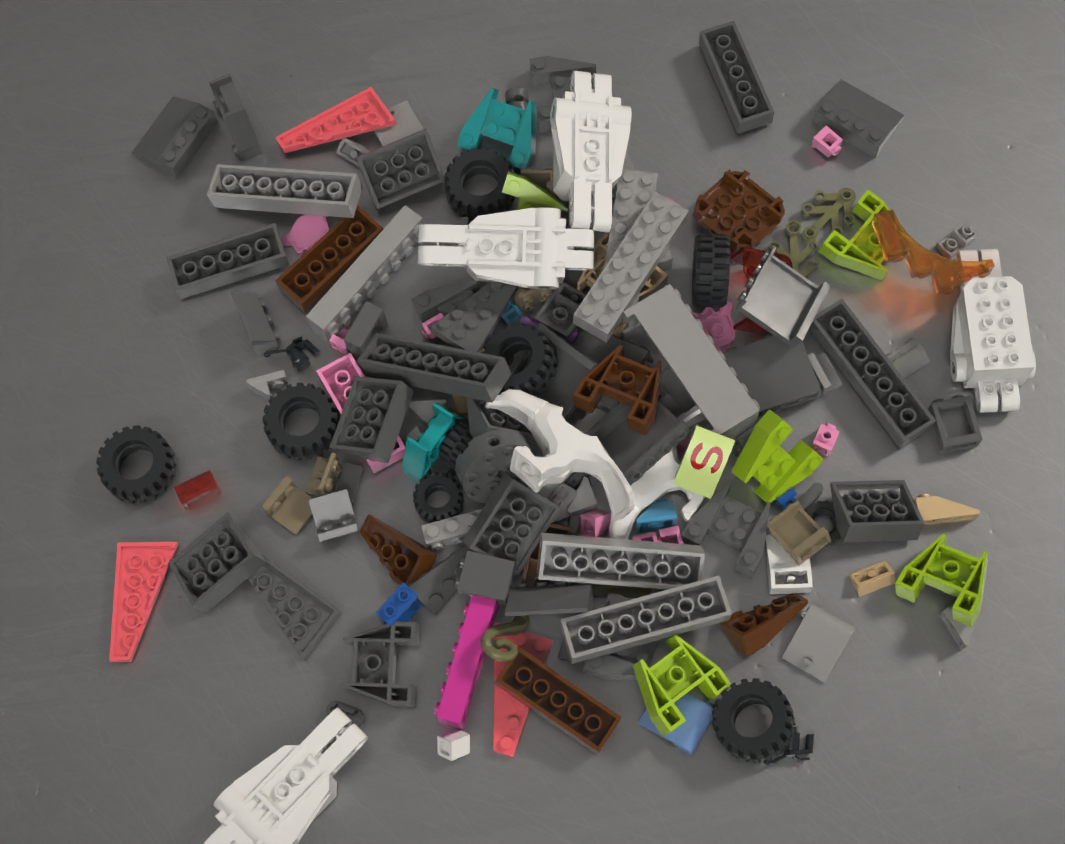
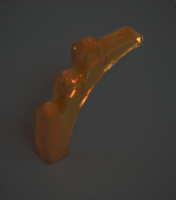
[872,209,995,295]

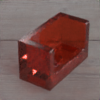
[174,470,222,510]

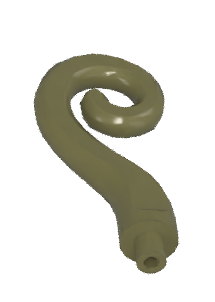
[480,615,530,662]

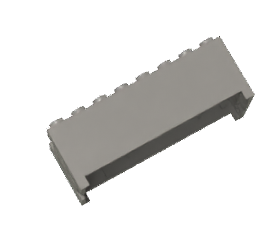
[622,284,760,448]

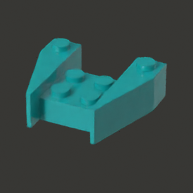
[456,88,536,169]
[402,403,467,484]

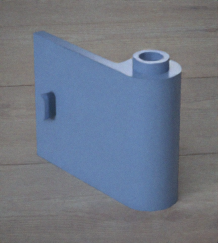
[638,694,715,755]

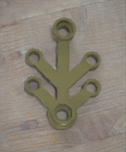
[801,188,856,244]
[769,220,819,277]

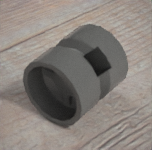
[505,87,529,110]

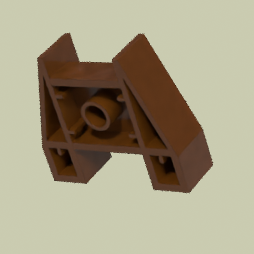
[573,345,662,436]

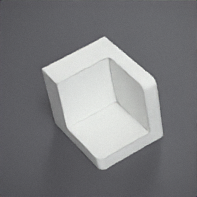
[437,728,470,761]

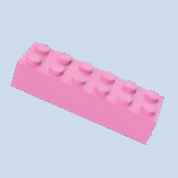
[316,353,405,474]

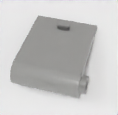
[374,100,430,146]
[782,604,855,682]

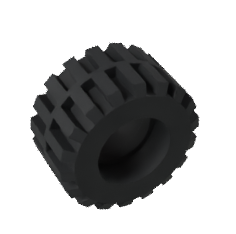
[439,419,473,470]
[413,472,464,524]

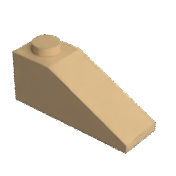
[914,494,980,525]

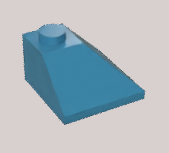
[635,499,677,534]

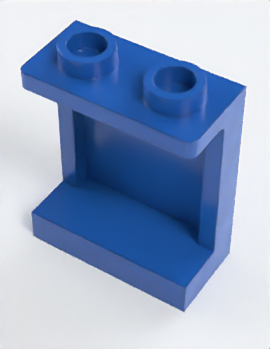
[376,582,423,626]

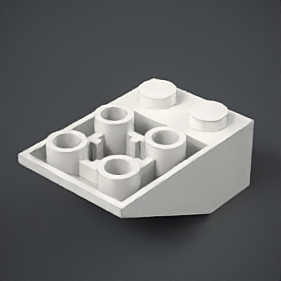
[765,535,813,594]

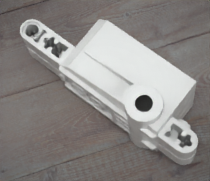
[550,70,632,233]
[418,208,594,289]
[950,248,1036,413]
[203,708,368,844]

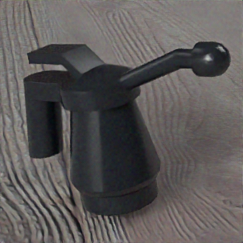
[264,336,320,372]
[764,727,814,765]

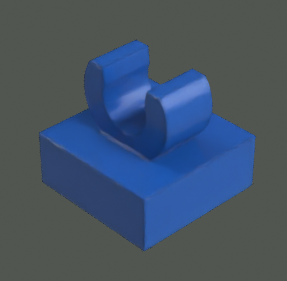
[773,487,797,510]

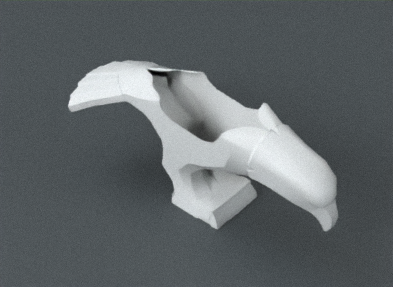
[485,389,635,521]
[609,405,706,540]

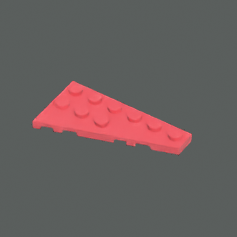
[275,87,397,153]
[109,542,178,662]
[493,621,553,758]

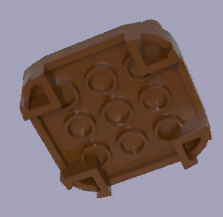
[692,170,785,255]

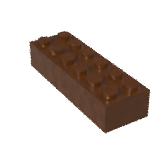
[275,205,383,313]
[493,646,622,754]

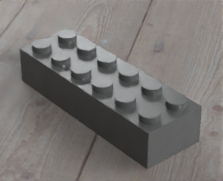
[699,21,774,134]
[166,223,289,299]

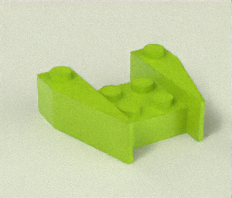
[502,171,568,212]
[819,190,913,281]
[731,409,824,503]
[895,533,987,628]
[632,634,731,736]

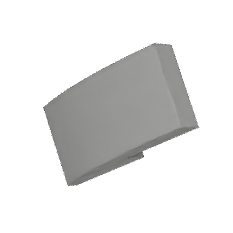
[935,221,979,260]

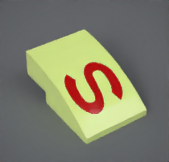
[673,426,735,499]

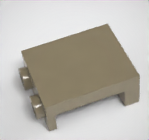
[766,501,831,565]

